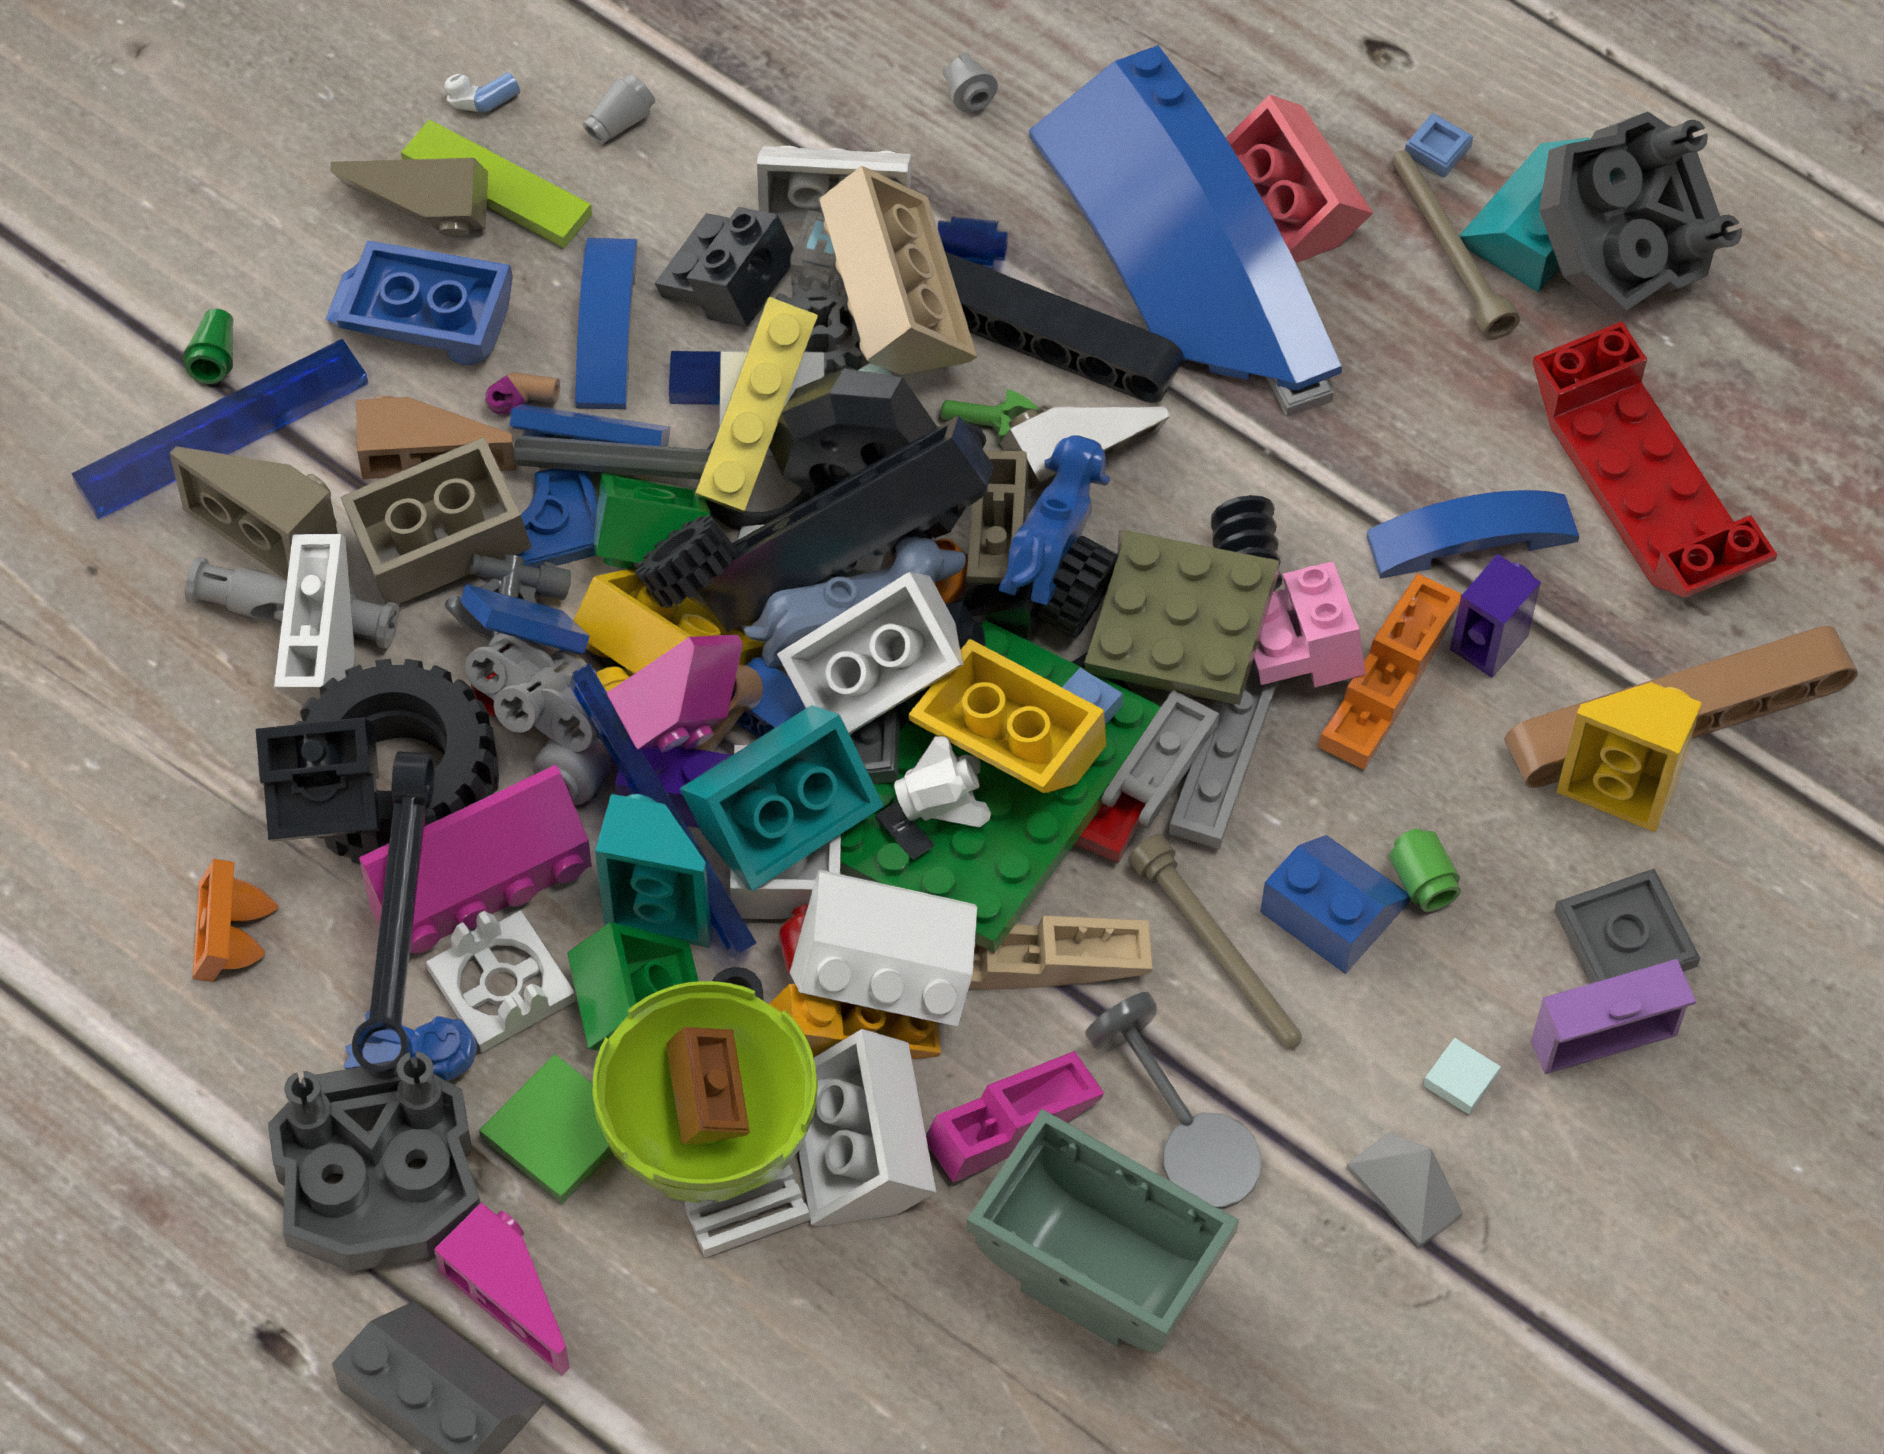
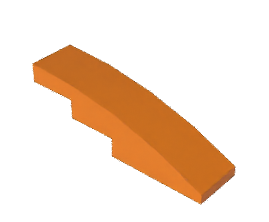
[1318,573,1462,770]

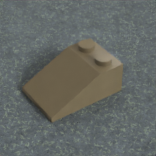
[169,446,338,580]

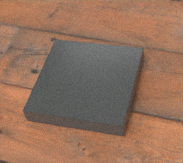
[1554,869,1700,984]

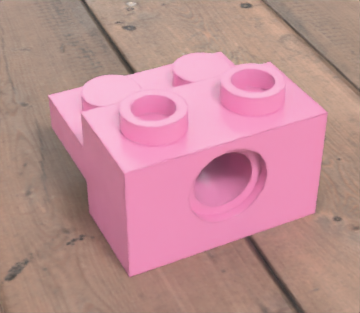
[1253,561,1366,687]

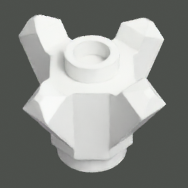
[894,736,991,827]

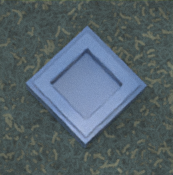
[1405,113,1473,178]

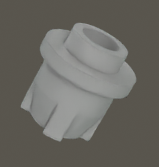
[942,53,998,112]

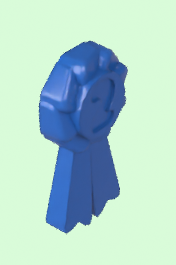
[344,1011,478,1081]

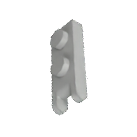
[1101,690,1219,827]

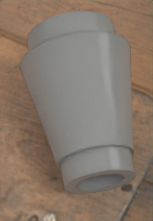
[583,74,655,145]

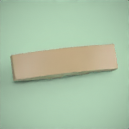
[969,915,1153,990]

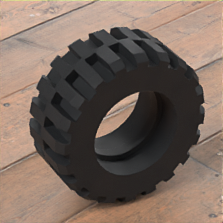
[294,659,499,865]

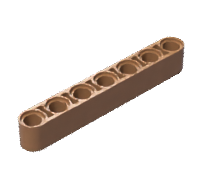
[1504,626,1858,788]

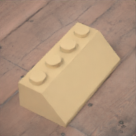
[819,166,977,375]

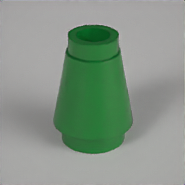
[183,308,234,384]

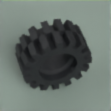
[635,515,737,608]
[1038,535,1119,638]

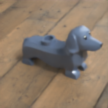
[744,536,965,668]

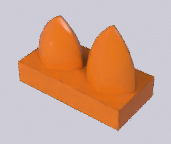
[192,858,279,982]

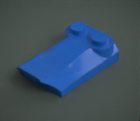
[325,240,513,365]

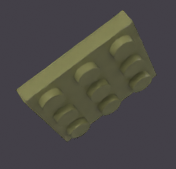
[1085,530,1279,705]

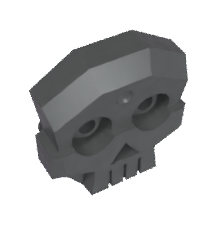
[1539,112,1742,315]
[268,1052,481,1272]

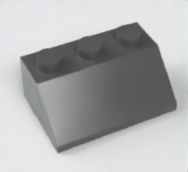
[332,1301,544,1454]

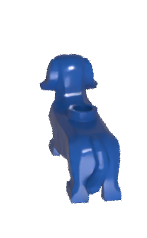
[999,435,1110,605]

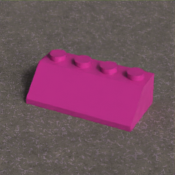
[359,765,592,954]

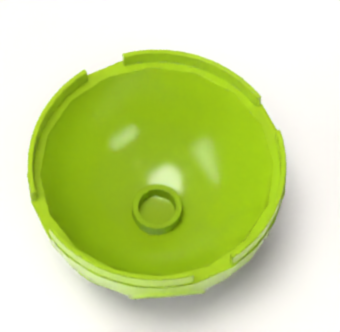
[592,981,818,1203]

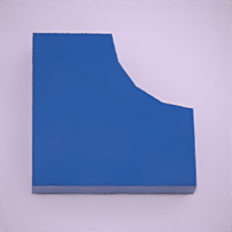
[516,468,598,568]

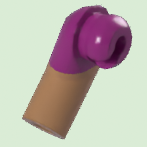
[485,372,560,414]

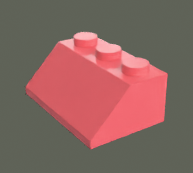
[1226,94,1373,263]

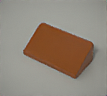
[667,1027,750,1145]

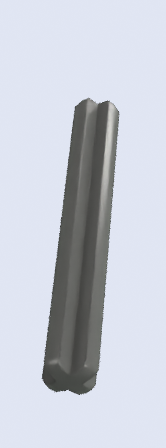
[513,436,711,480]

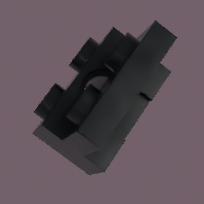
[655,207,798,327]
[255,717,381,842]

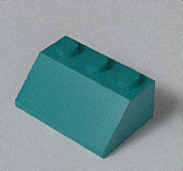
[1459,138,1614,293]
[680,705,884,891]
[595,794,712,948]

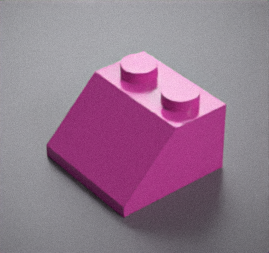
[607,635,743,752]

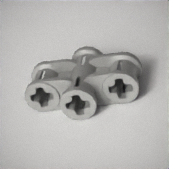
[465,633,619,752]

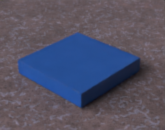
[460,584,590,654]

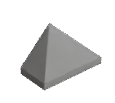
[1346,1133,1463,1249]

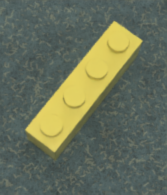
[694,297,818,513]

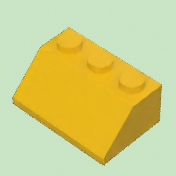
[573,567,765,677]
[909,639,1106,793]
[1556,682,1702,832]

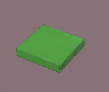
[479,1054,612,1204]

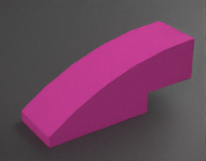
[926,1051,1105,1183]

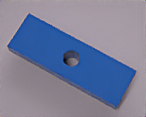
[510,404,671,446]

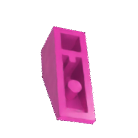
[434,1202,570,1376]

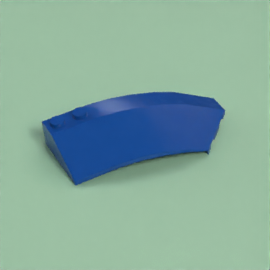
[1029,45,1342,390]

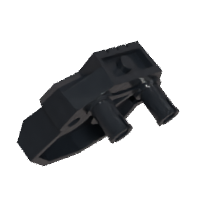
[769,368,987,554]

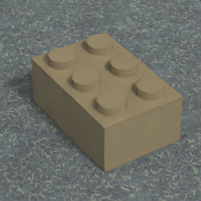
[340,437,532,604]

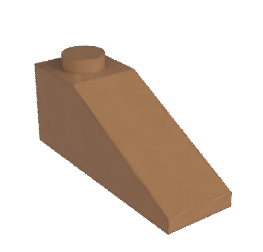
[356,396,516,479]

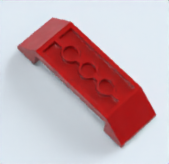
[1532,321,1777,598]

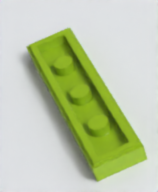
[401,119,592,248]

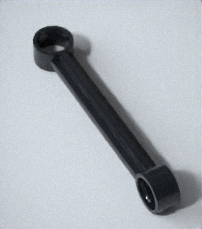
[352,751,435,1079]

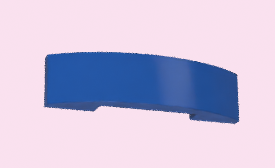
[575,238,638,410]
[1367,490,1580,579]

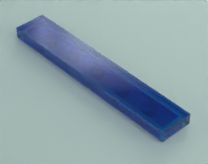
[71,339,369,519]
[568,663,757,959]

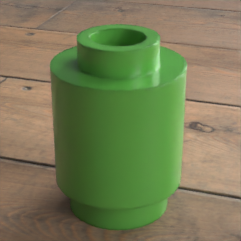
[1389,829,1461,912]

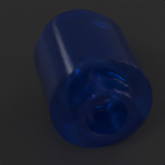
[937,216,1008,270]

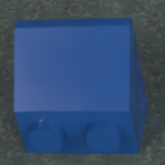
[1260,835,1411,974]

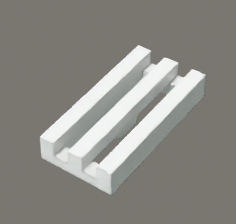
[685,1164,810,1258]

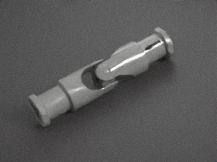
[185,557,399,649]

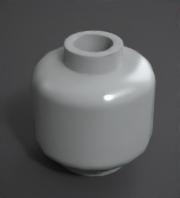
[533,729,612,805]

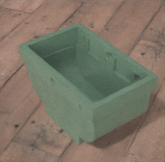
[967,1109,1239,1352]

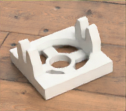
[426,910,576,1053]

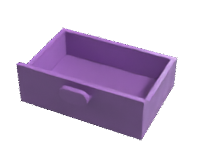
[1531,959,1696,1074]

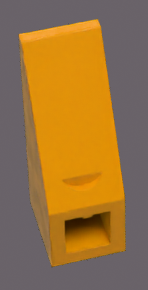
[769,984,941,1059]

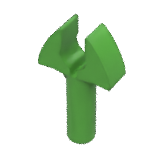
[940,389,1038,447]

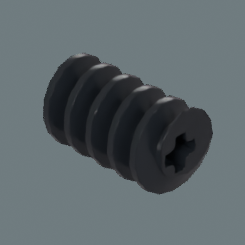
[1210,495,1283,592]

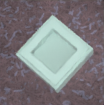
[1423,1037,1501,1115]

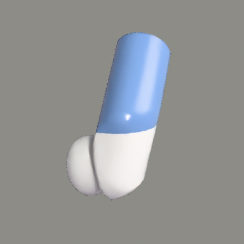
[444,72,520,113]

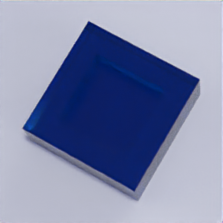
[669,351,721,405]

